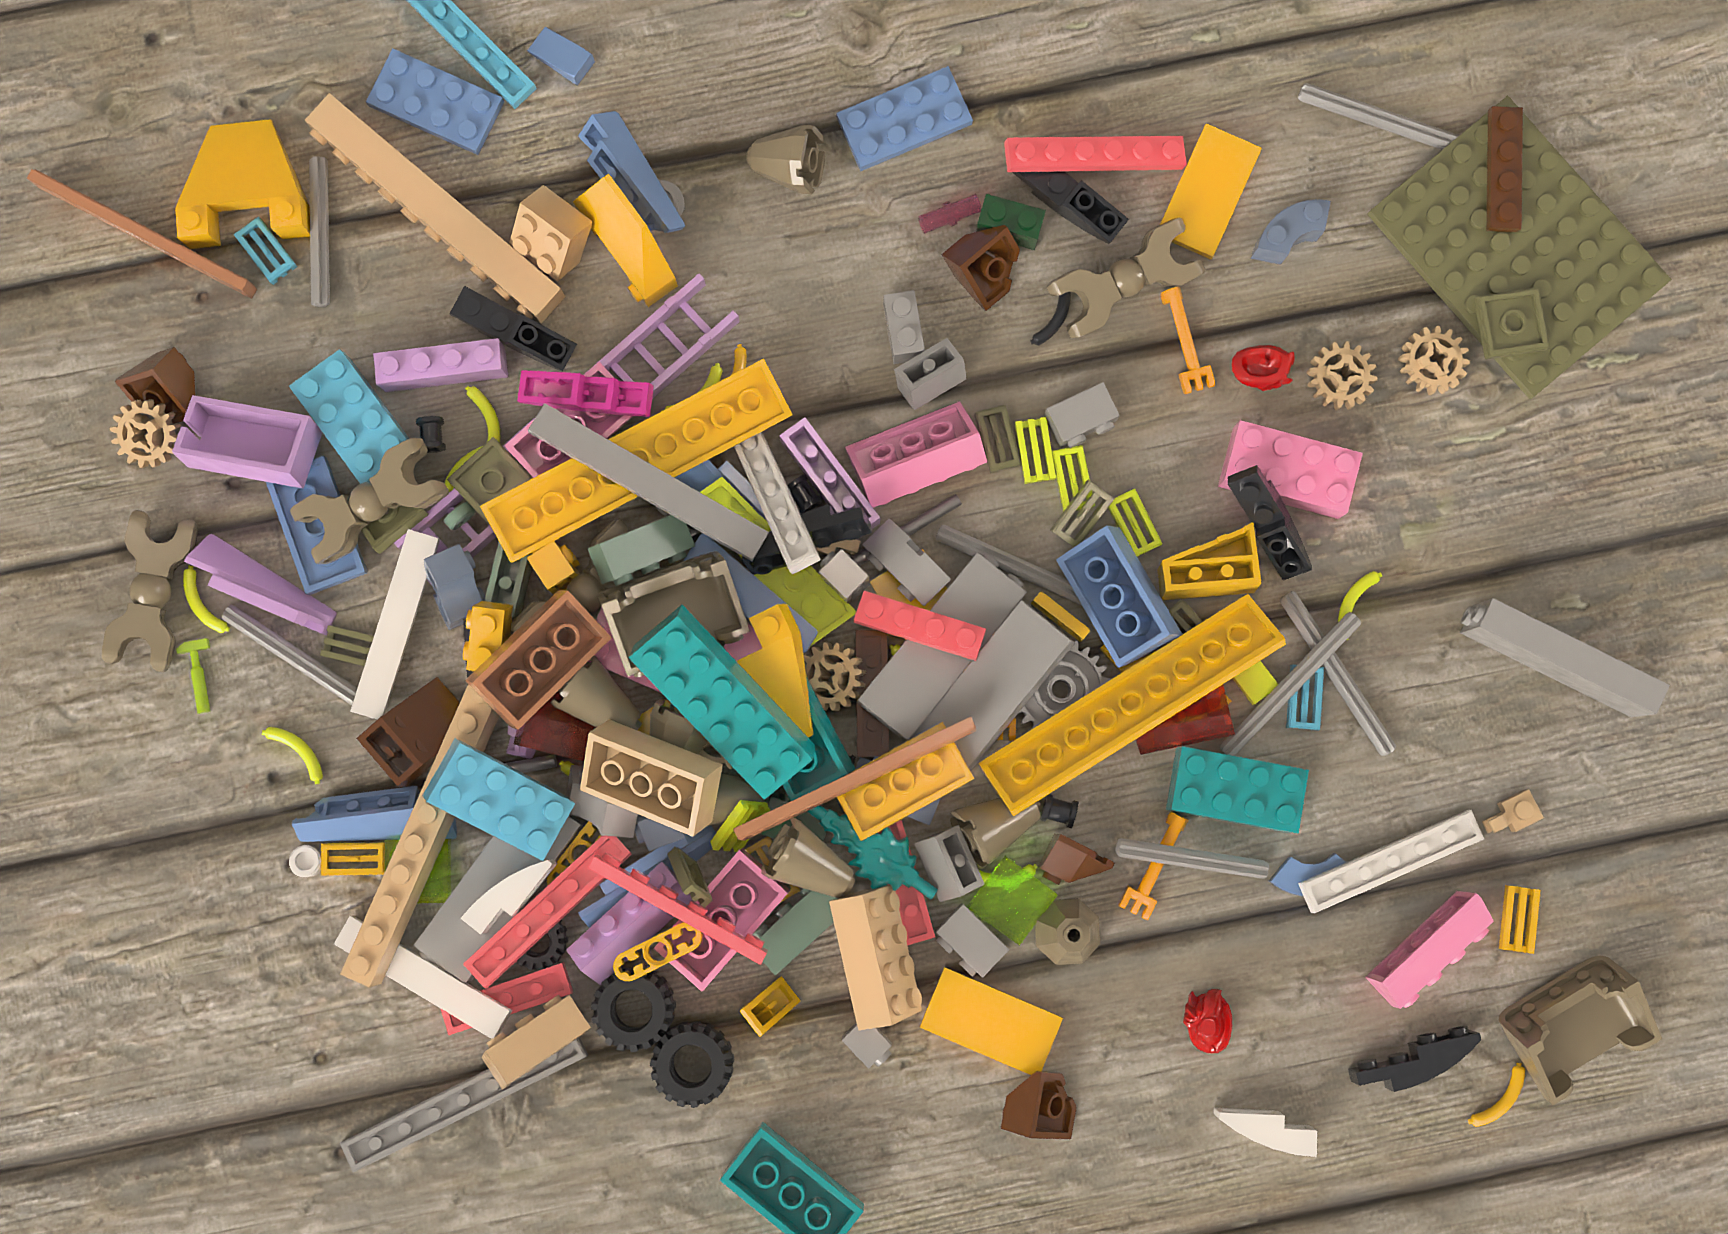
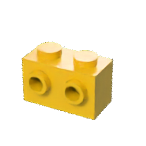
[527,541,580,594]
[463,601,513,671]

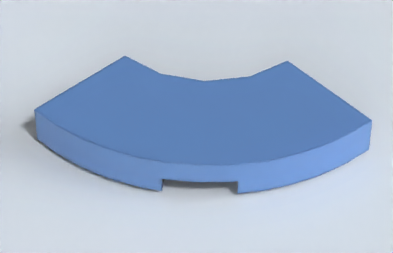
[1269,853,1346,896]

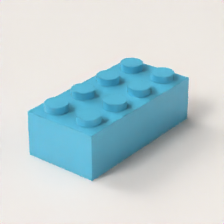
[289,349,409,484]
[422,738,575,861]

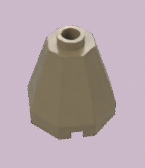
[747,125,825,194]
[650,699,708,754]
[1034,898,1100,965]

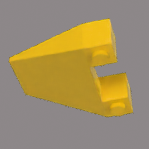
[175,119,310,249]
[573,174,678,308]
[736,604,813,737]

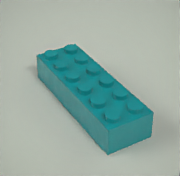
[628,604,815,799]

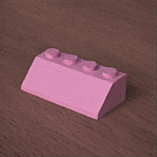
[505,362,633,478]
[845,401,987,508]
[1365,891,1493,1009]

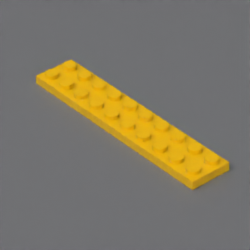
[480,359,793,563]
[979,594,1286,816]

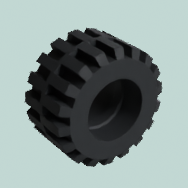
[591,967,676,1052]
[650,1021,734,1108]

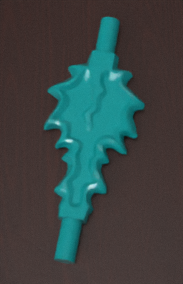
[807,805,938,900]

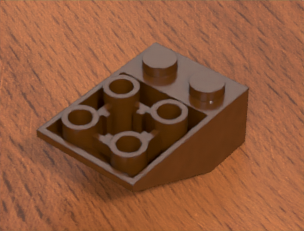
[356,677,460,787]

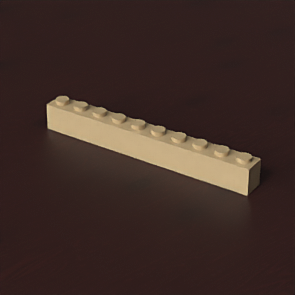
[305,93,566,324]
[340,684,499,987]

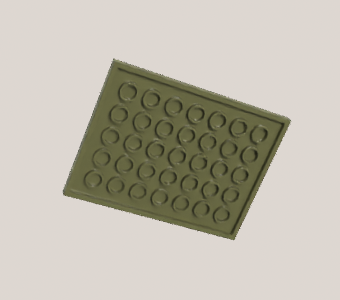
[1367,95,1672,399]

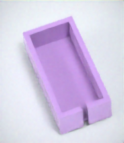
[172,395,323,488]

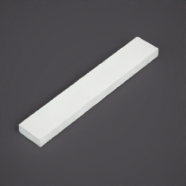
[734,431,821,575]
[350,529,440,720]
[1298,810,1484,913]
[334,916,513,1039]

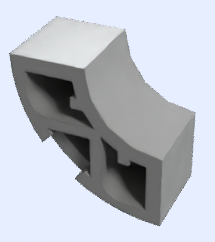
[862,518,951,606]
[566,765,638,838]

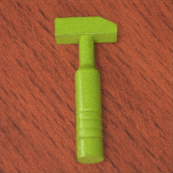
[176,638,211,714]

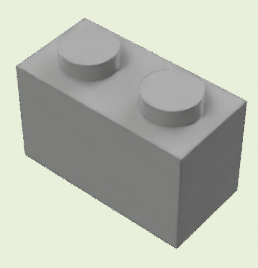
[883,290,925,364]
[894,338,966,410]
[1044,382,1120,448]
[819,549,870,604]
[914,825,984,902]
[935,903,1009,978]

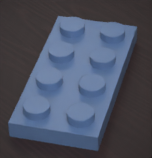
[366,48,504,155]
[836,66,973,171]
[266,456,368,595]

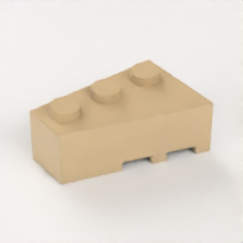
[482,995,591,1090]

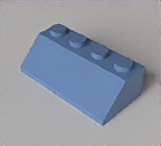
[1056,525,1183,668]

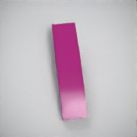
[517,370,654,417]

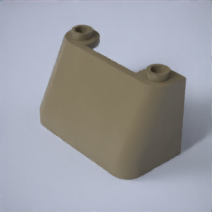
[597,551,750,677]
[1499,956,1662,1106]

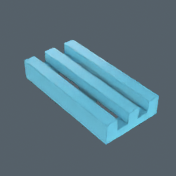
[234,216,298,285]
[1286,664,1324,731]

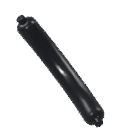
[1030,292,1071,346]

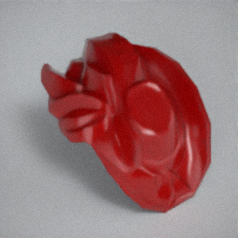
[1232,345,1295,391]
[1183,989,1232,1053]

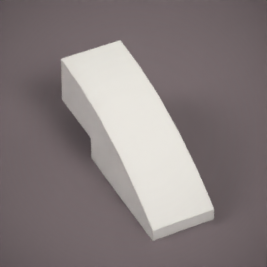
[461,859,558,934]
[1214,1108,1317,1157]

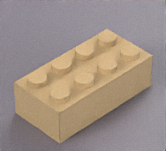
[580,719,723,837]
[829,885,922,1031]

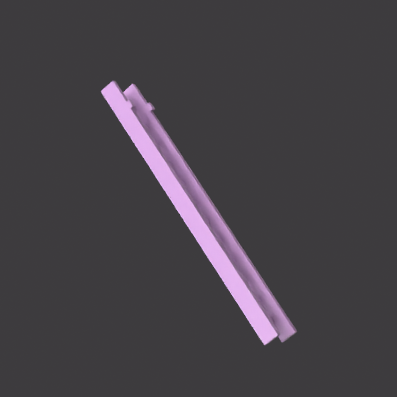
[394,274,740,584]

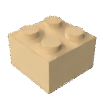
[509,185,593,282]

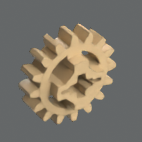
[1398,326,1470,395]
[1307,341,1377,410]
[110,399,181,468]
[804,642,866,711]

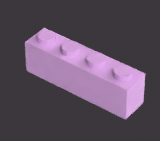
[373,338,508,392]
[780,417,880,540]
[566,862,693,985]

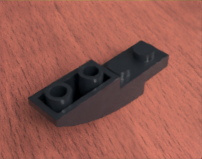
[1012,171,1129,244]
[450,286,577,372]
[1228,465,1312,580]
[742,504,872,575]
[1348,1026,1481,1092]

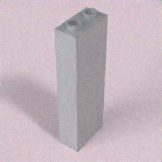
[856,552,1027,742]
[1460,598,1670,717]
[908,600,1075,791]
[413,815,585,984]

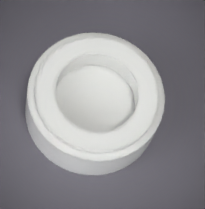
[289,845,321,877]

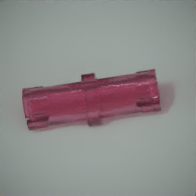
[918,194,982,234]

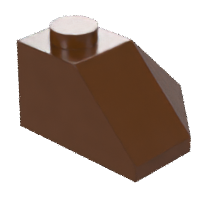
[941,225,1020,311]
[115,347,195,424]
[1038,833,1115,885]
[1001,1071,1077,1139]

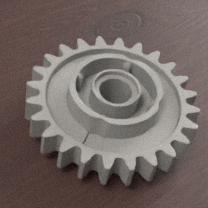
[1019,641,1111,730]

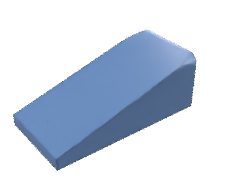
[527,27,595,86]

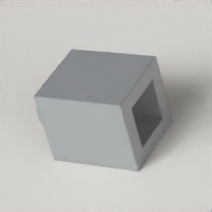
[842,1022,892,1069]

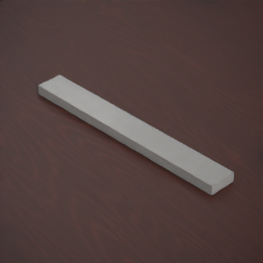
[528,403,769,561]
[340,1037,588,1172]

